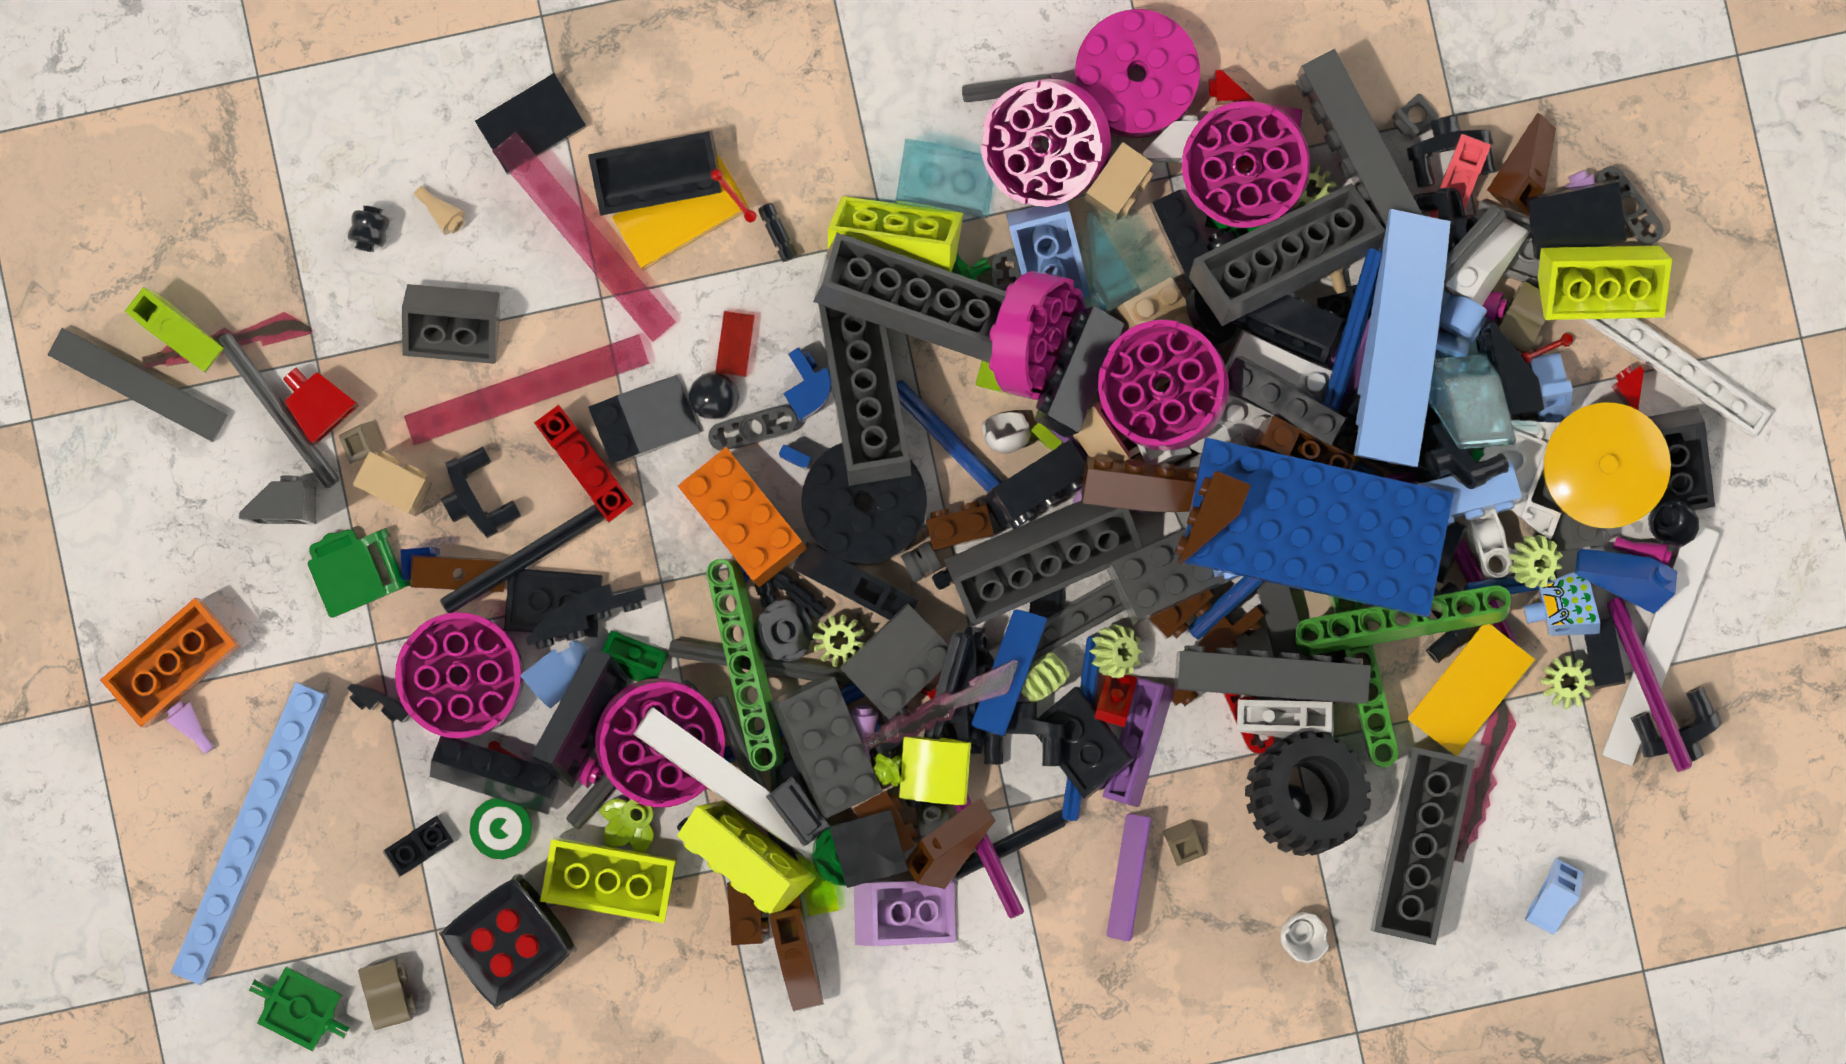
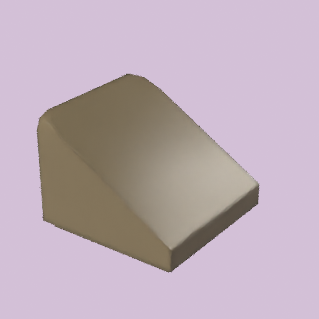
[338,421,385,464]
[1163,820,1206,866]

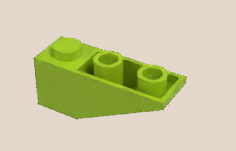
[125,287,224,373]

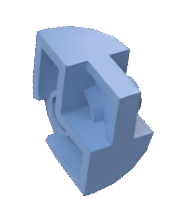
[520,640,589,708]

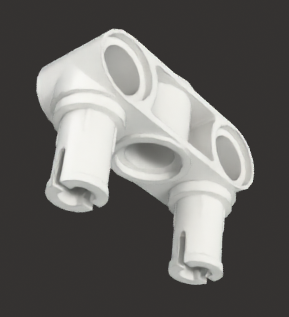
[1462,508,1536,579]

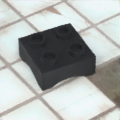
[829,809,908,888]

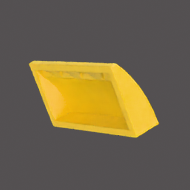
[612,156,750,271]
[1407,624,1535,756]

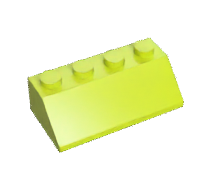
[827,196,963,272]
[1538,246,1672,320]
[677,800,816,914]
[540,837,677,923]

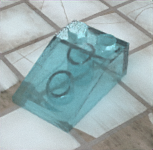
[896,139,994,219]
[1086,211,1142,314]
[1428,355,1516,449]

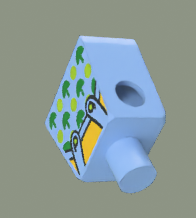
[1523,572,1600,636]

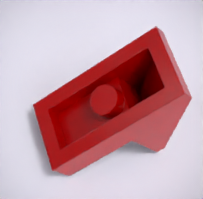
[1094,675,1138,727]

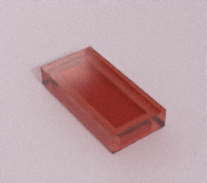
[715,311,755,377]

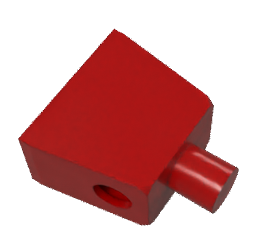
[283,367,360,445]

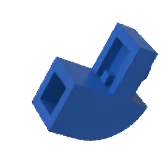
[783,347,831,422]

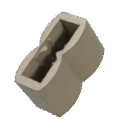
[1498,281,1552,353]
[358,958,417,1030]

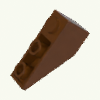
[1487,113,1556,216]
[1251,416,1356,470]
[1175,470,1251,565]
[906,799,996,889]

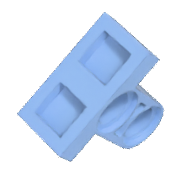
[1439,290,1487,345]
[1528,352,1573,423]
[1525,858,1584,935]

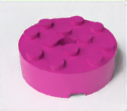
[1074,9,1200,138]
[981,79,1111,207]
[1182,101,1311,228]
[989,271,1085,400]
[1098,320,1229,451]
[395,613,524,738]
[595,678,725,807]

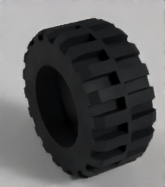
[1245,731,1371,856]

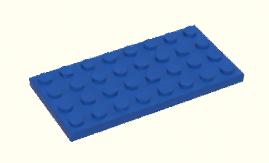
[1184,437,1454,618]

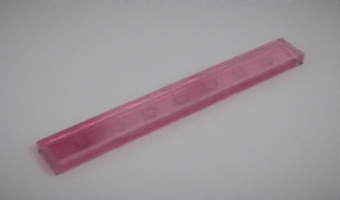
[492,131,676,342]
[404,334,650,446]

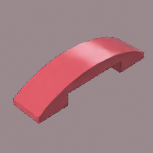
[1428,134,1491,219]

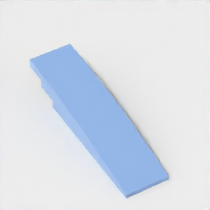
[1354,209,1451,467]

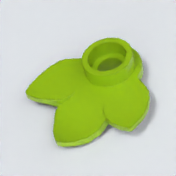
[599,798,654,853]

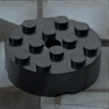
[801,443,927,565]

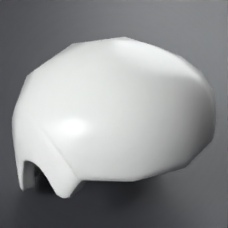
[982,412,1031,454]
[1280,912,1329,963]

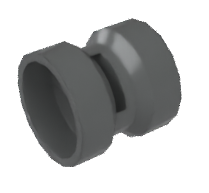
[901,541,942,583]

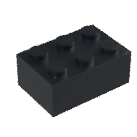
[982,440,1086,530]

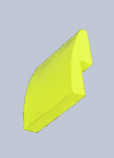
[899,735,971,805]

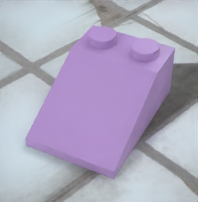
[854,880,956,946]

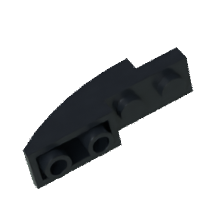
[792,542,919,620]
[526,584,648,649]
[946,627,991,755]

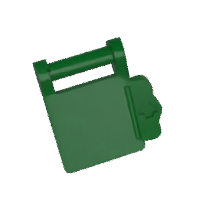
[307,528,410,618]

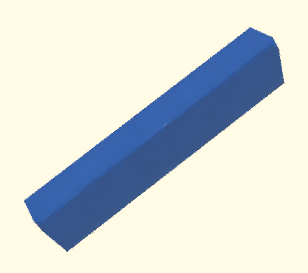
[972,609,1047,736]

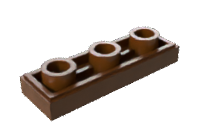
[409,555,505,592]

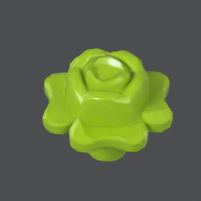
[873,753,902,787]

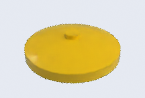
[1543,402,1671,529]

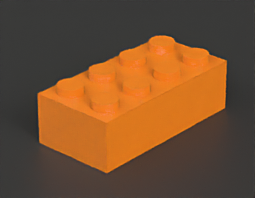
[677,447,808,587]
[100,598,241,728]

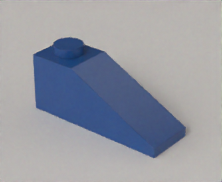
[1575,548,1677,614]

